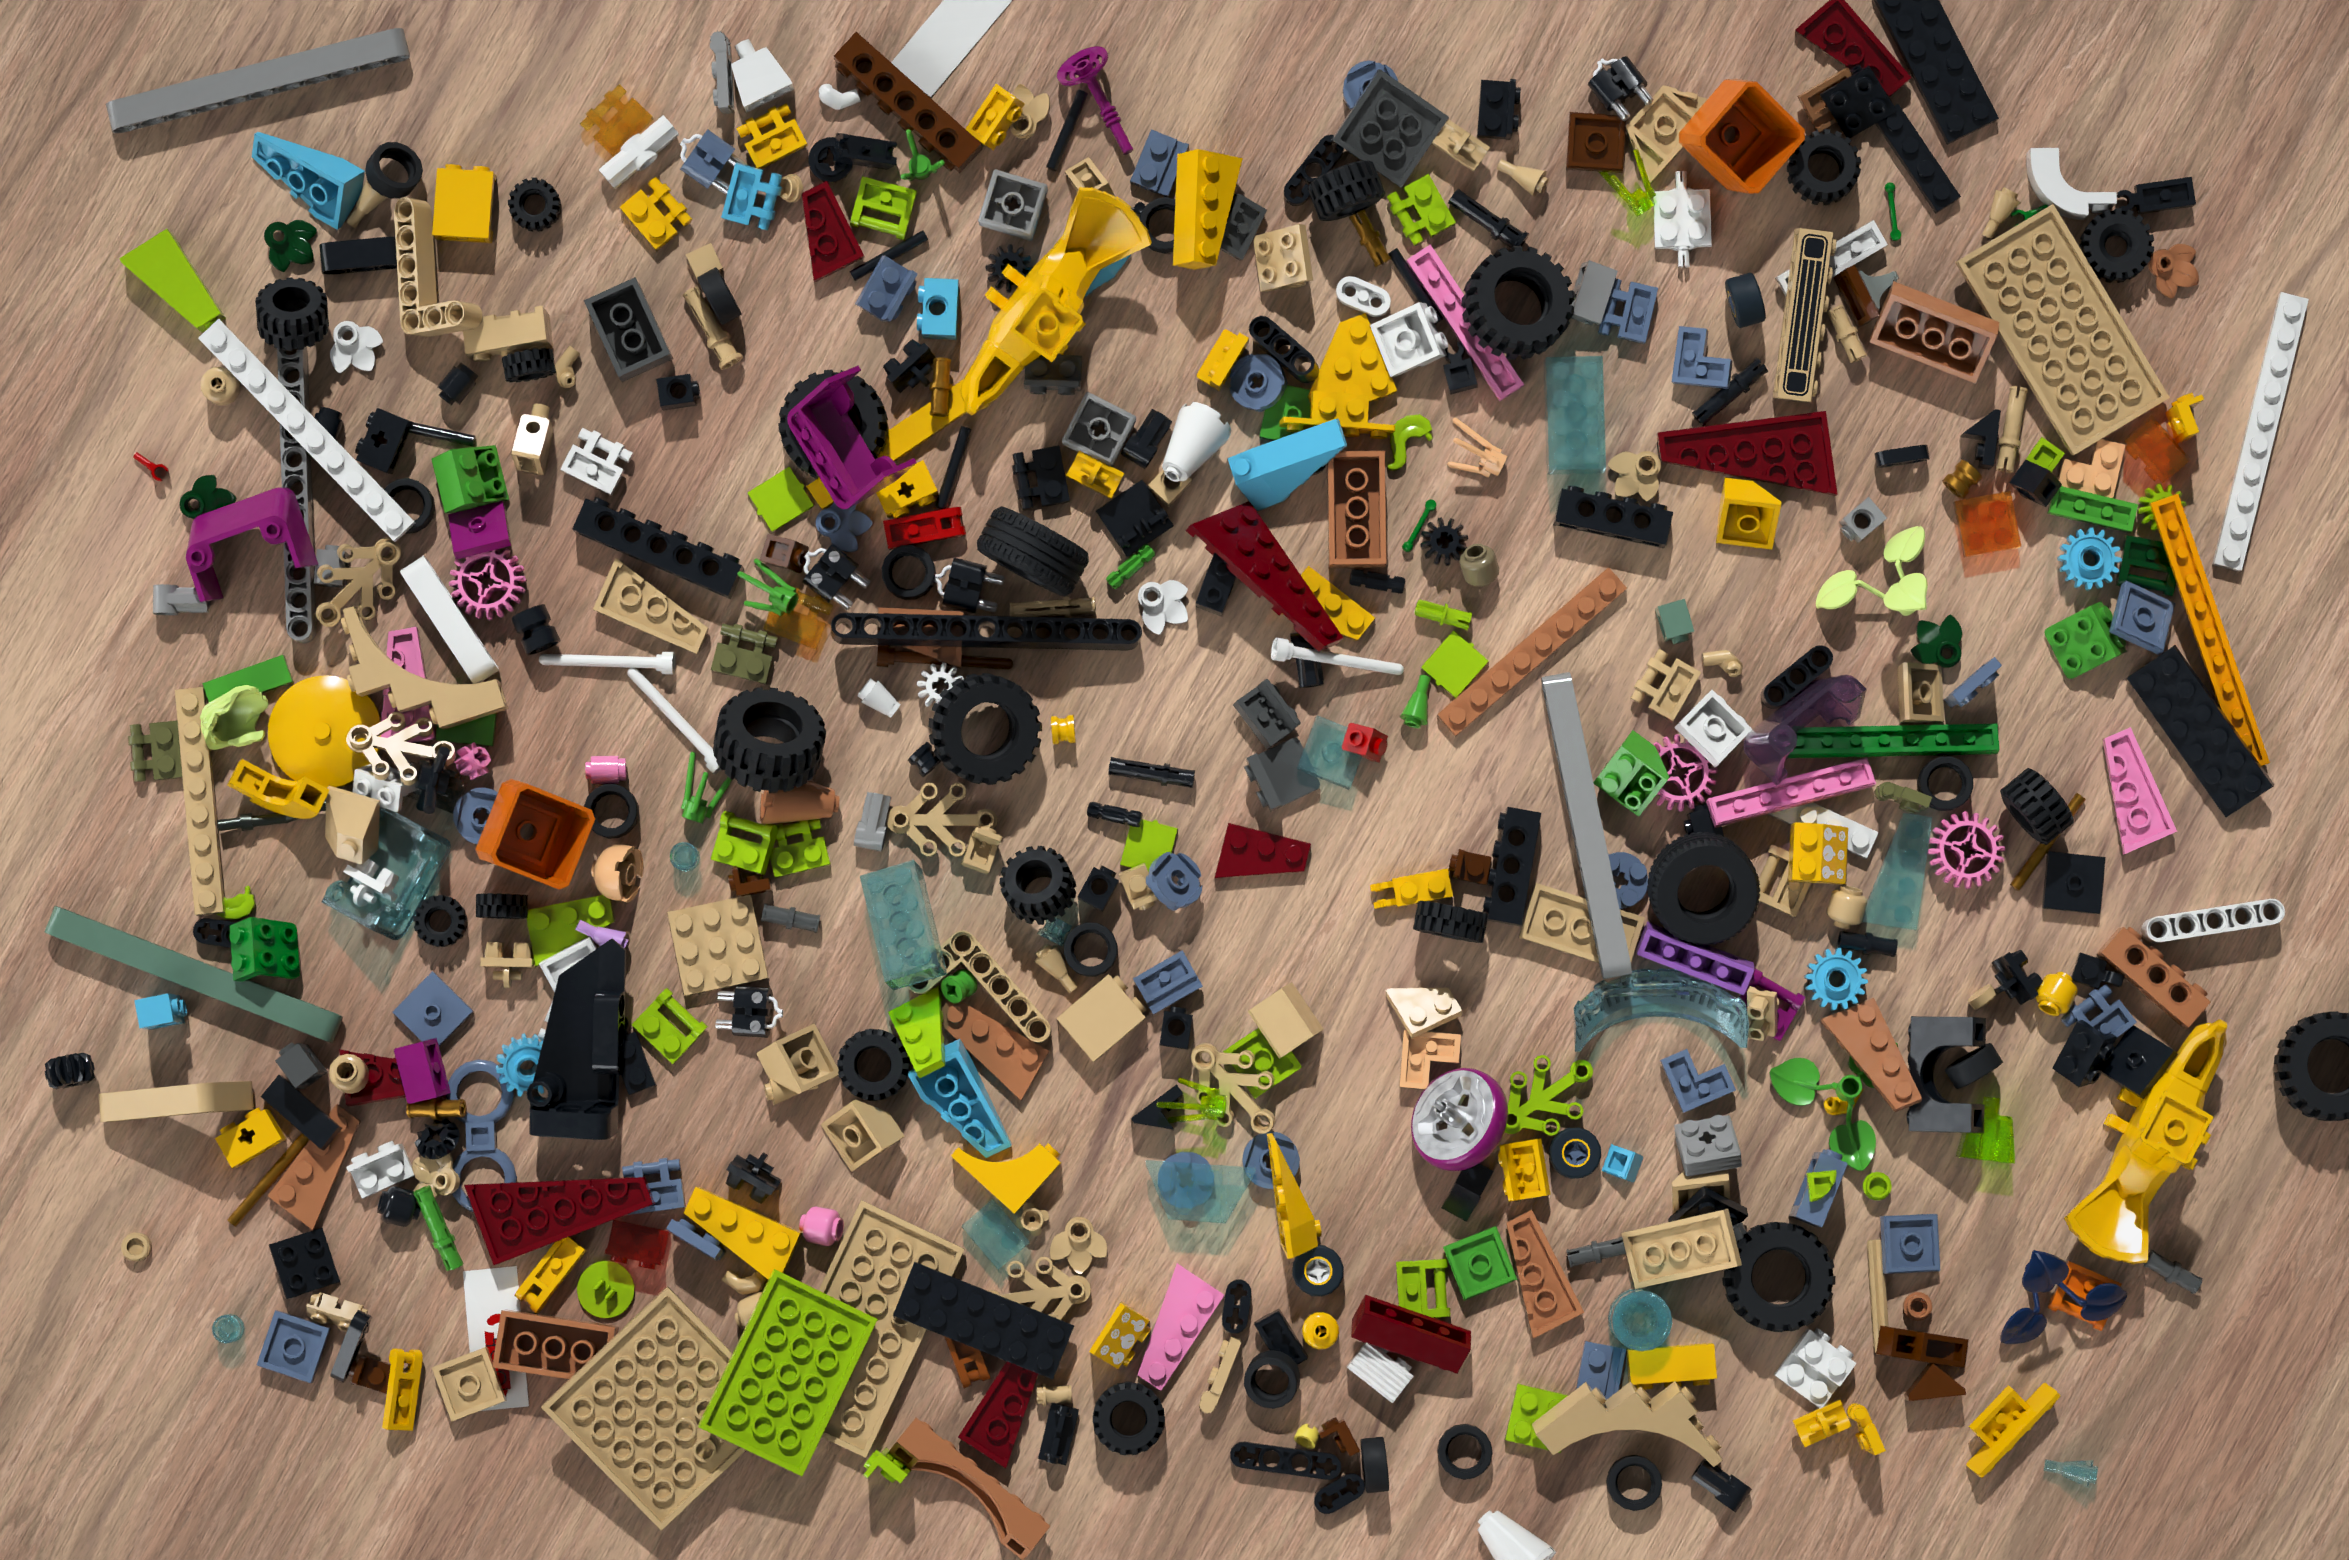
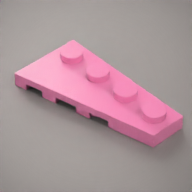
[381,627,436,743]
[2103,727,2177,855]
[1137,1263,1224,1391]

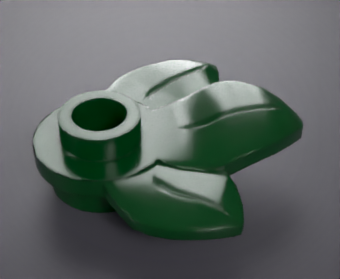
[264,220,317,272]
[179,475,237,519]
[1911,615,1963,668]

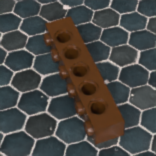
[834,32,982,174]

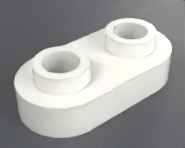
[1336,276,1391,317]

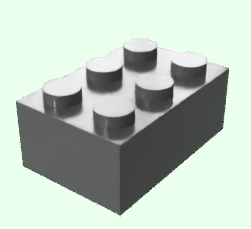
[584,277,673,382]

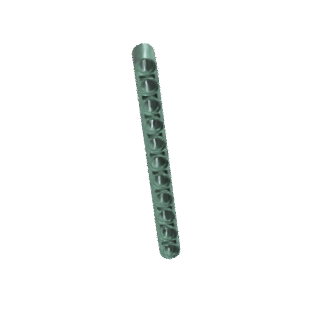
[44,906,343,1043]

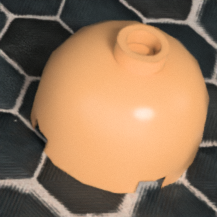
[591,845,643,902]

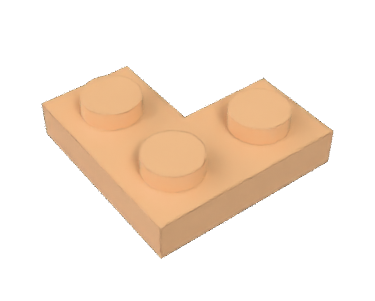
[2058,439,2125,498]
[1399,1030,1461,1089]

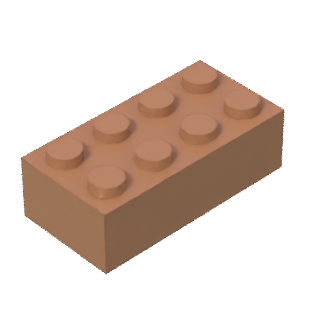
[1870,281,1999,384]
[1327,451,1386,569]
[492,1309,619,1379]

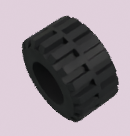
[1787,129,1861,206]
[1307,161,1385,221]
[255,277,329,351]
[2000,768,2074,845]
[999,846,1076,925]
[837,1029,911,1101]
[1093,1382,1165,1455]

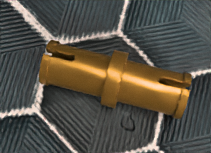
[1349,209,1391,268]
[929,358,952,417]
[406,1097,467,1120]

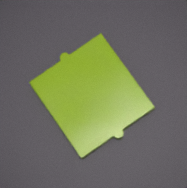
[748,467,814,532]
[1421,630,1488,698]
[1120,819,1178,872]

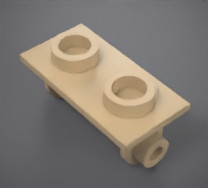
[306,1292,368,1332]

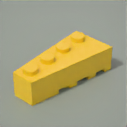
[1173,149,1243,270]
[684,1186,802,1280]

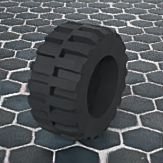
[1461,246,1575,360]
[778,370,889,479]
[928,673,1042,785]
[713,687,826,793]
[2274,1011,2349,1121]
[1722,1222,1836,1332]

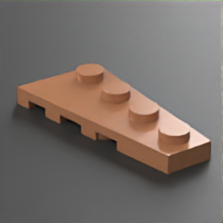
[1821,998,1922,1112]
[268,1104,361,1230]
[1506,1210,1584,1339]

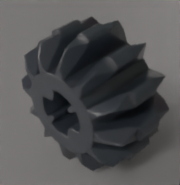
[985,244,1033,293]
[1420,517,1468,566]
[45,1053,95,1089]

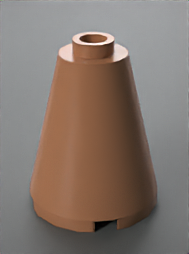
[760,780,840,824]

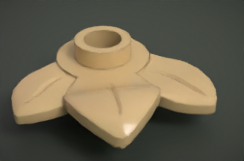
[1010,84,1050,139]
[1607,451,1661,502]
[412,1153,460,1199]
[1050,1217,1107,1274]

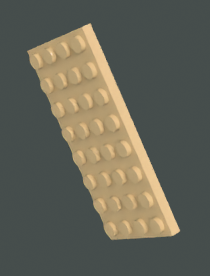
[1955,204,2170,456]
[819,1200,965,1458]

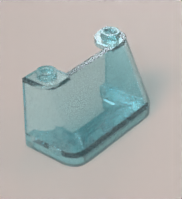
[322,807,451,940]

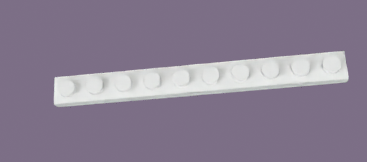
[2212,292,2309,572]
[198,319,415,542]

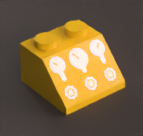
[1788,822,1848,885]
[1089,1301,1151,1369]

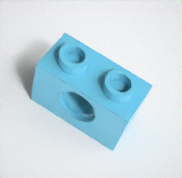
[917,278,960,340]
[134,993,187,1030]

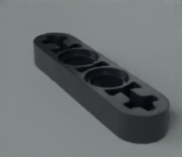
[1230,1441,1341,1480]

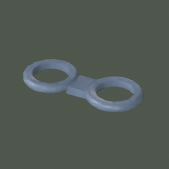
[446,1059,517,1212]

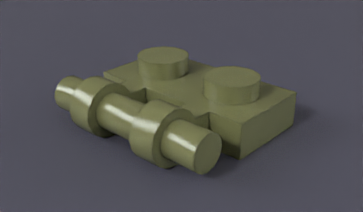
[711,624,778,685]
[128,721,182,782]
[1874,782,1932,814]

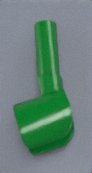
[2011,204,2048,226]

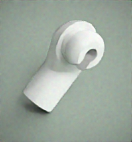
[818,84,861,110]

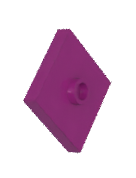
[448,501,511,560]

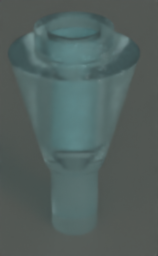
[2043,1459,2098,1488]

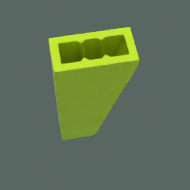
[119,229,226,333]

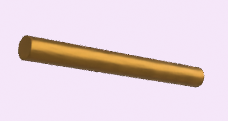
[2010,793,2086,891]
[227,1133,310,1227]

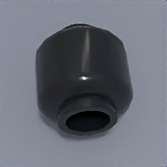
[377,1186,421,1227]

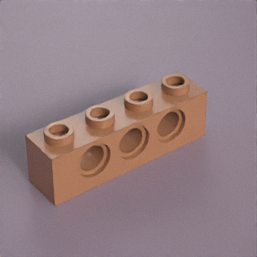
[2097,927,2211,1029]

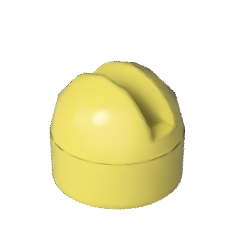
[1294,1424,1319,1449]

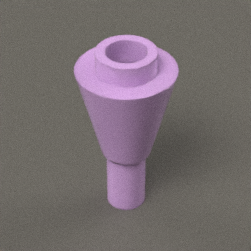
[575,920,628,949]

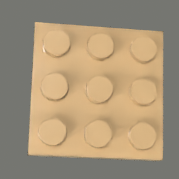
[667,895,769,996]

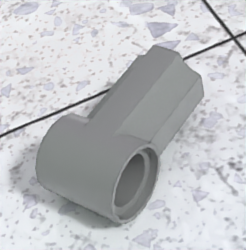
[153,584,211,615]
[854,792,891,852]

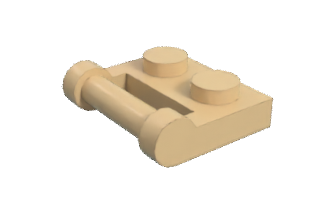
[1758,845,1811,918]

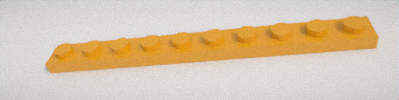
[2149,494,2270,766]

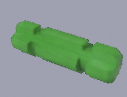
[1106,544,1155,589]

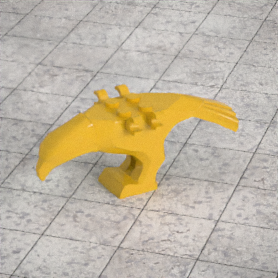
[960,187,1152,415]
[2064,1019,2227,1264]

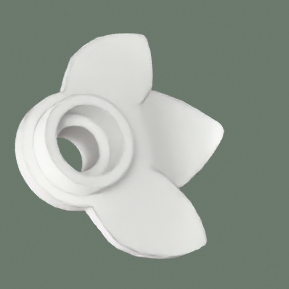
[330,321,383,373]
[1138,580,1188,635]

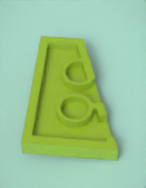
[888,986,945,1078]

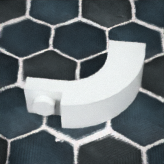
[2026,148,2117,220]

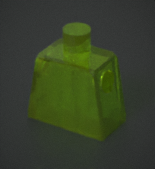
[1956,1097,2015,1164]

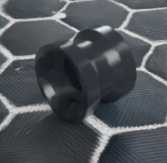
[907,742,941,777]

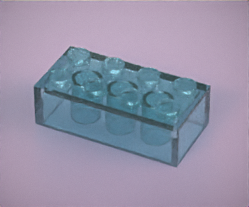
[1544,356,1606,475]
[860,860,947,990]

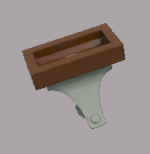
[1833,265,1899,328]

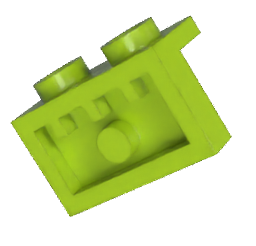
[863,1448,911,1484]

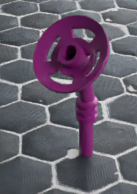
[1057,46,1133,155]

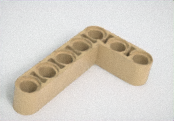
[394,197,482,337]
[907,930,1051,1043]
[99,1081,254,1122]

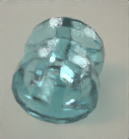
[670,842,700,872]
[1037,917,1072,947]
[212,1314,245,1343]

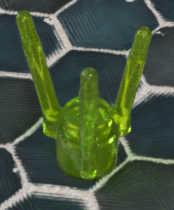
[1599,149,1656,217]
[1156,1078,1226,1123]

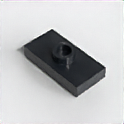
[1254,1308,1308,1373]

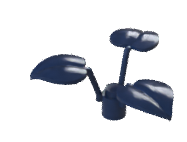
[2000,1250,2128,1344]

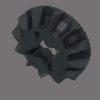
[808,137,853,183]
[414,1118,460,1159]

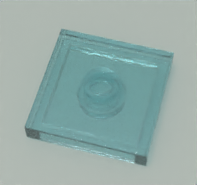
[1296,715,1362,790]

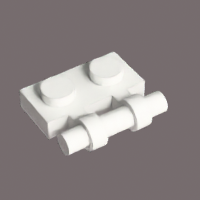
[560,428,633,496]

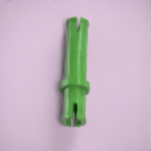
[413,1185,464,1271]

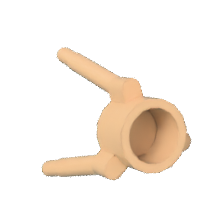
[1447,418,1507,478]

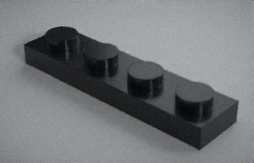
[1876,104,1961,214]

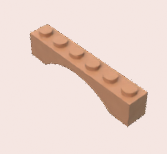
[889,1418,1050,1560]

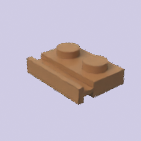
[1797,68,1852,132]

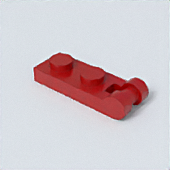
[883,507,966,550]

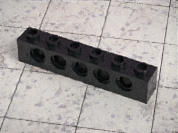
[572,497,744,599]

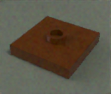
[1566,112,1626,173]

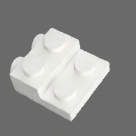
[1370,302,1448,377]
[1674,690,1752,767]
[1774,1328,1857,1408]

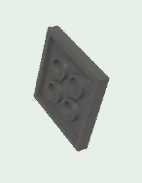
[1331,69,1449,188]

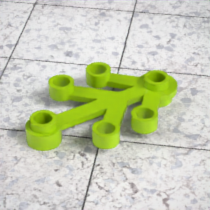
[1505,1055,1593,1136]

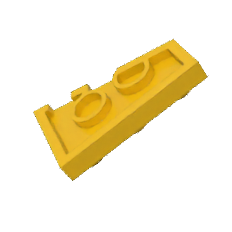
[1282,566,1375,641]

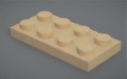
[1518,883,1645,963]
[1621,1209,1742,1289]

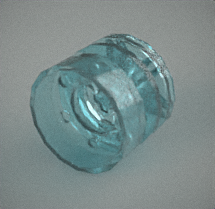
[1608,1288,1672,1351]

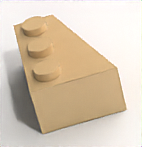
[463,306,553,362]

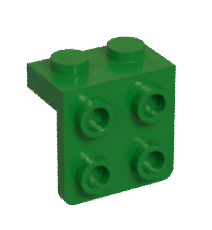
[229,917,300,982]

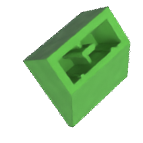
[431,445,509,513]
[1593,730,1670,817]

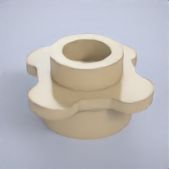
[1016,1202,1049,1236]

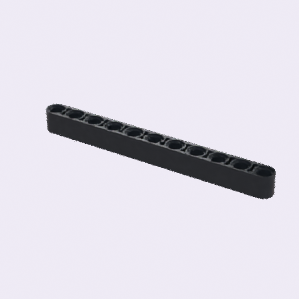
[831,613,1142,651]

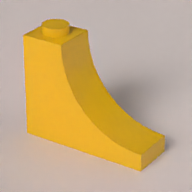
[951,1143,1061,1214]

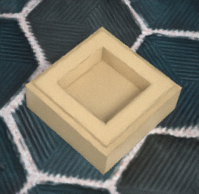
[686,243,724,281]

